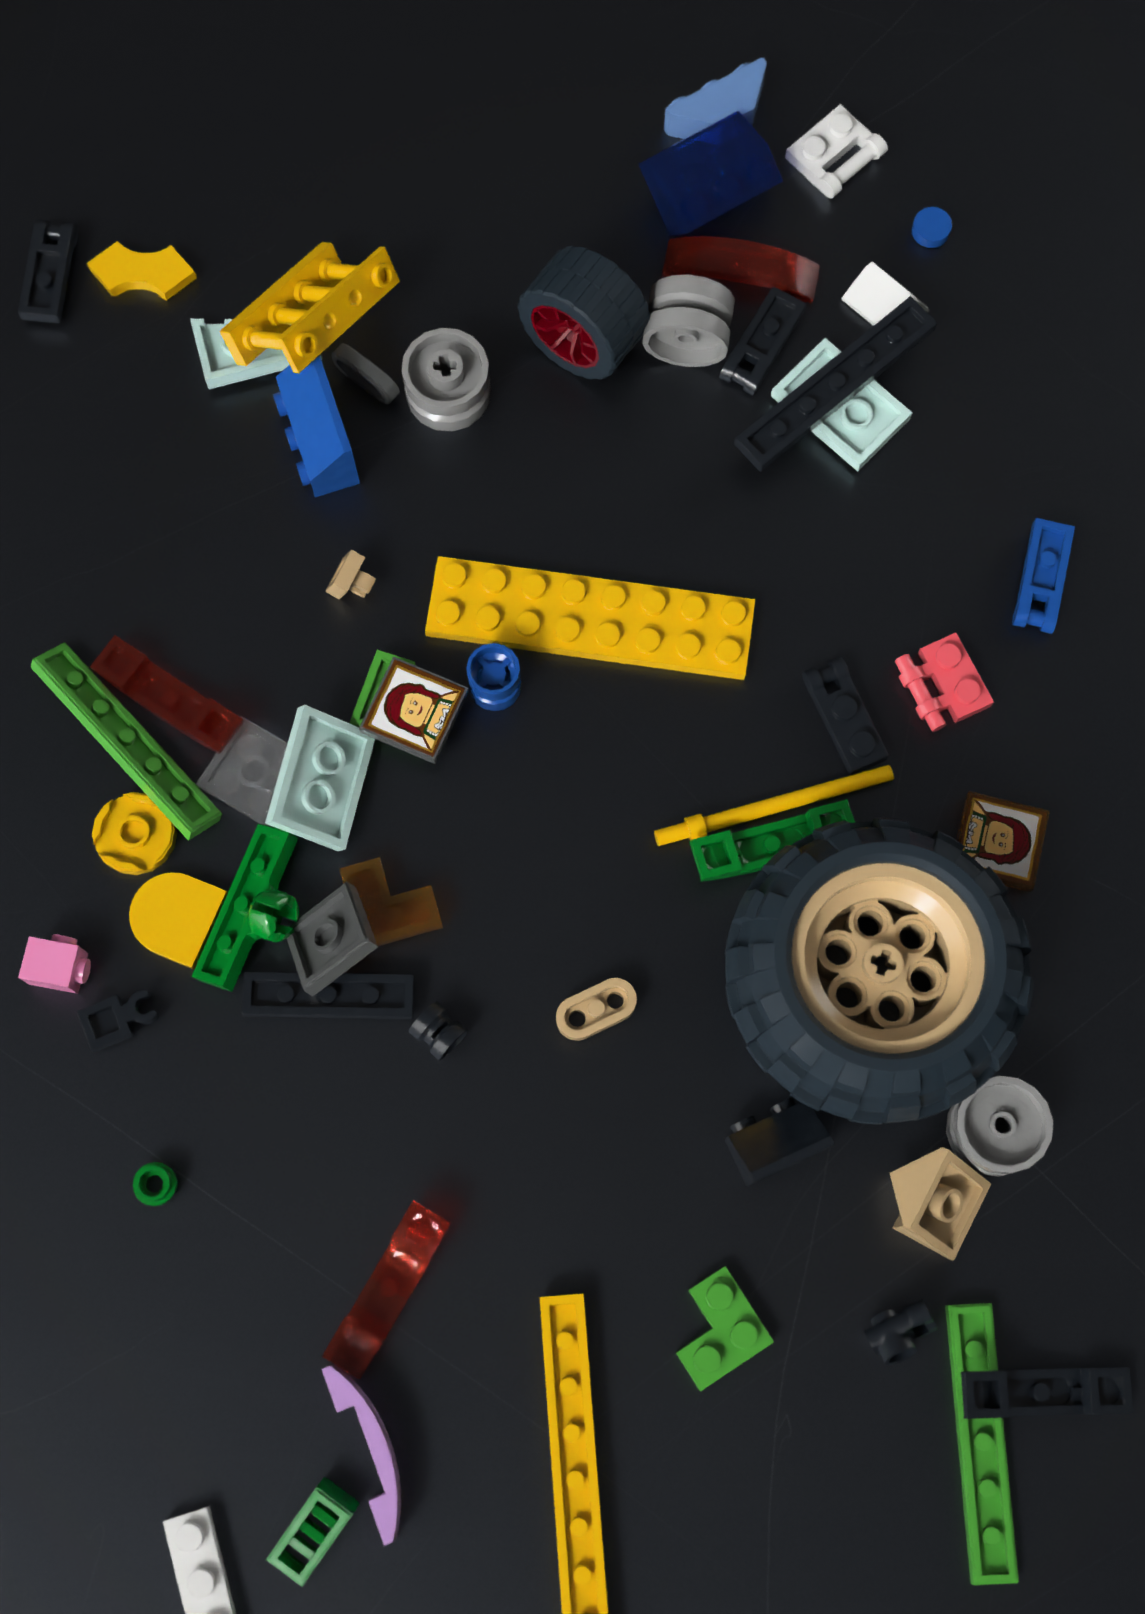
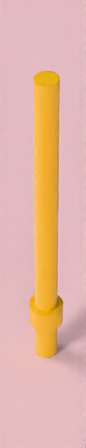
[654,765,894,846]

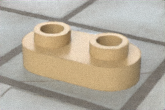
[556,978,637,1041]

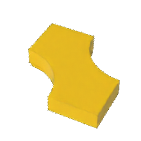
[87,241,197,301]

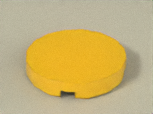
[92,792,177,875]

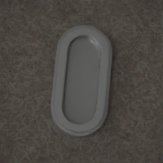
[331,343,400,404]

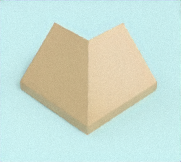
[890,1147,991,1261]

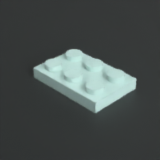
[771,338,912,471]
[265,705,375,851]

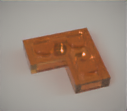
[339,857,443,946]

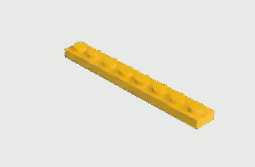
[540,1294,608,1614]

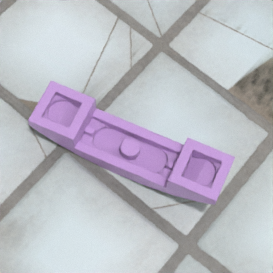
[322,1365,401,1546]

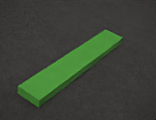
[31,642,222,841]
[945,1303,1019,1585]

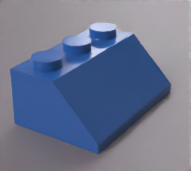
[273,355,360,497]

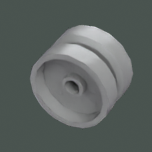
[642,275,735,367]
[402,328,491,431]
[946,1076,1053,1177]

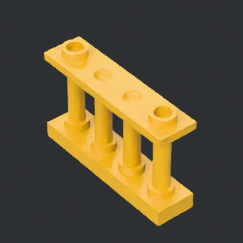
[219,242,400,373]

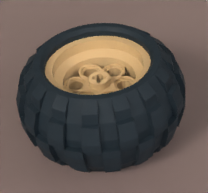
[725,817,1034,1125]

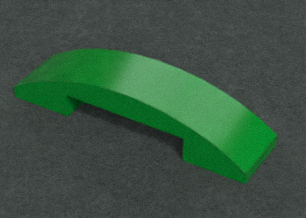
[689,799,855,882]

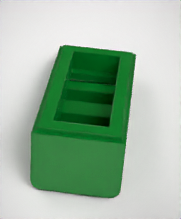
[266,1477,359,1587]

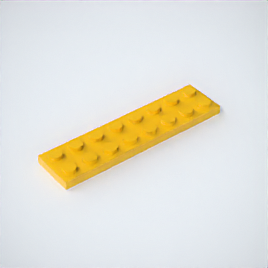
[425,556,755,680]

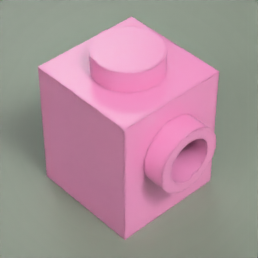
[18,934,91,994]

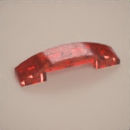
[662,236,820,303]
[90,635,245,754]
[322,1200,451,1380]

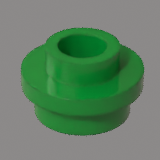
[133,1162,177,1206]

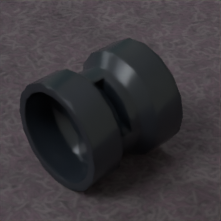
[408,1001,469,1061]

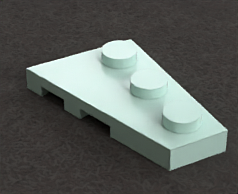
[190,319,322,389]

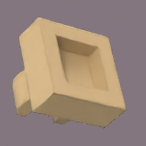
[325,549,376,599]

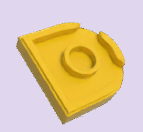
[129,873,228,970]

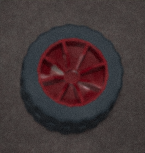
[518,246,650,380]

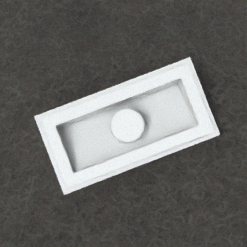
[842,262,929,326]

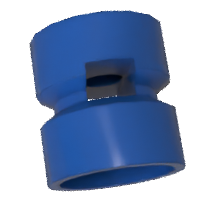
[466,643,521,711]

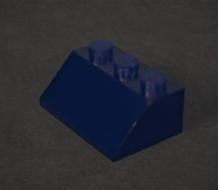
[638,111,783,235]

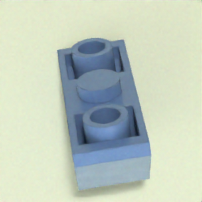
[664,57,767,147]

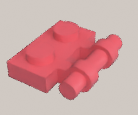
[895,633,994,732]

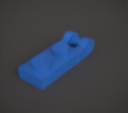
[1012,518,1075,634]

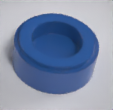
[912,207,952,248]

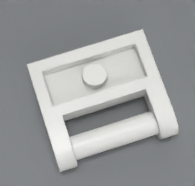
[785,104,888,198]

